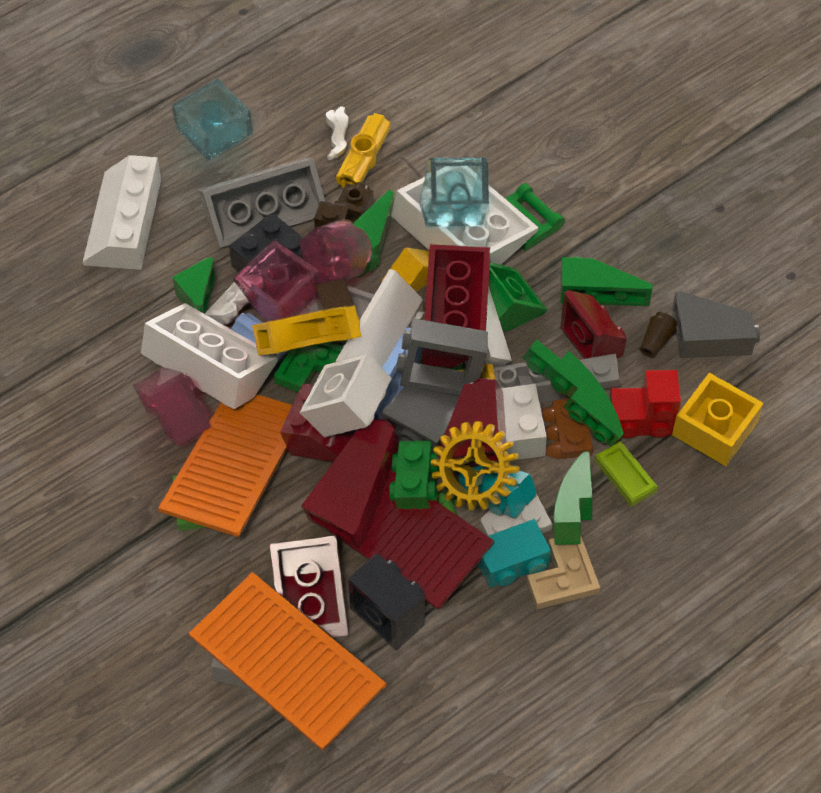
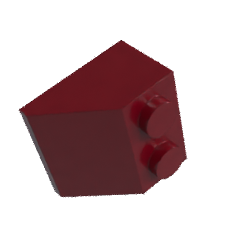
[560,290,626,359]
[280,383,356,462]

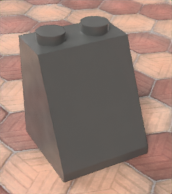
[382,386,459,453]

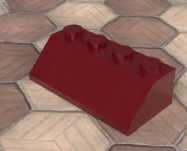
[422,244,490,367]

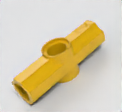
[336,113,391,189]

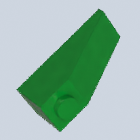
[333,189,394,278]
[560,256,653,306]

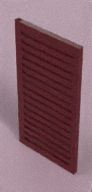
[331,470,495,610]

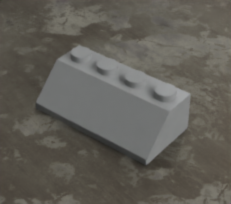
[198,157,326,248]

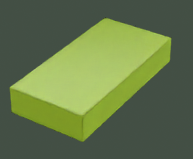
[594,441,658,507]

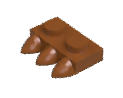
[541,399,593,459]

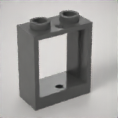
[396,318,488,396]

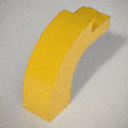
[252,306,361,355]

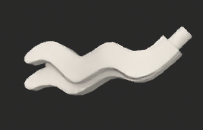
[326,107,348,160]

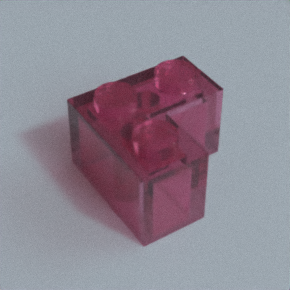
[133,367,211,445]

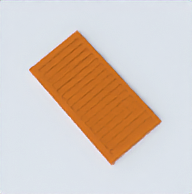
[158,394,292,537]
[188,572,386,751]

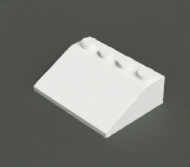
[391,160,538,265]

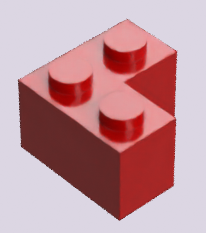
[609,370,681,438]

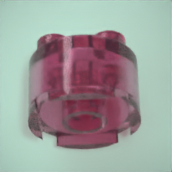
[300,220,372,284]

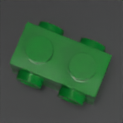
[390,441,440,509]

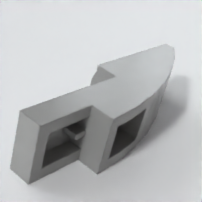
[493,354,621,402]

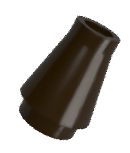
[639,312,678,358]

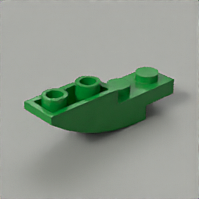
[522,340,624,446]

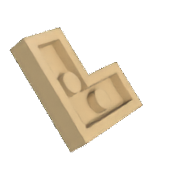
[527,537,600,610]

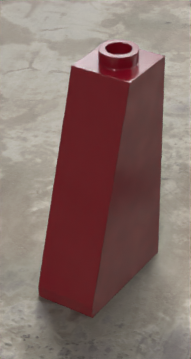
[301,419,399,549]

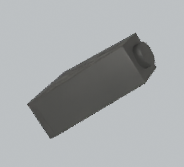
[672,291,760,358]

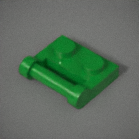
[505,183,565,252]

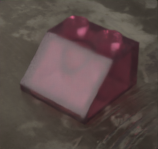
[233,240,321,321]

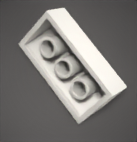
[83,155,161,270]
[336,269,425,367]
[141,303,278,409]

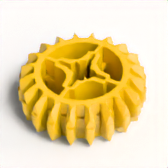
[431,421,520,510]

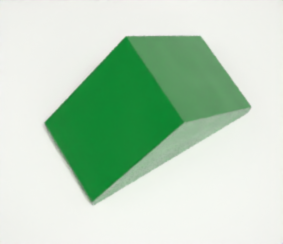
[172,257,216,314]

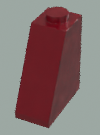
[437,378,506,467]

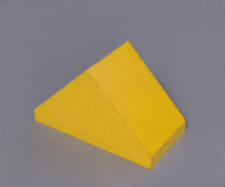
[382,247,429,292]

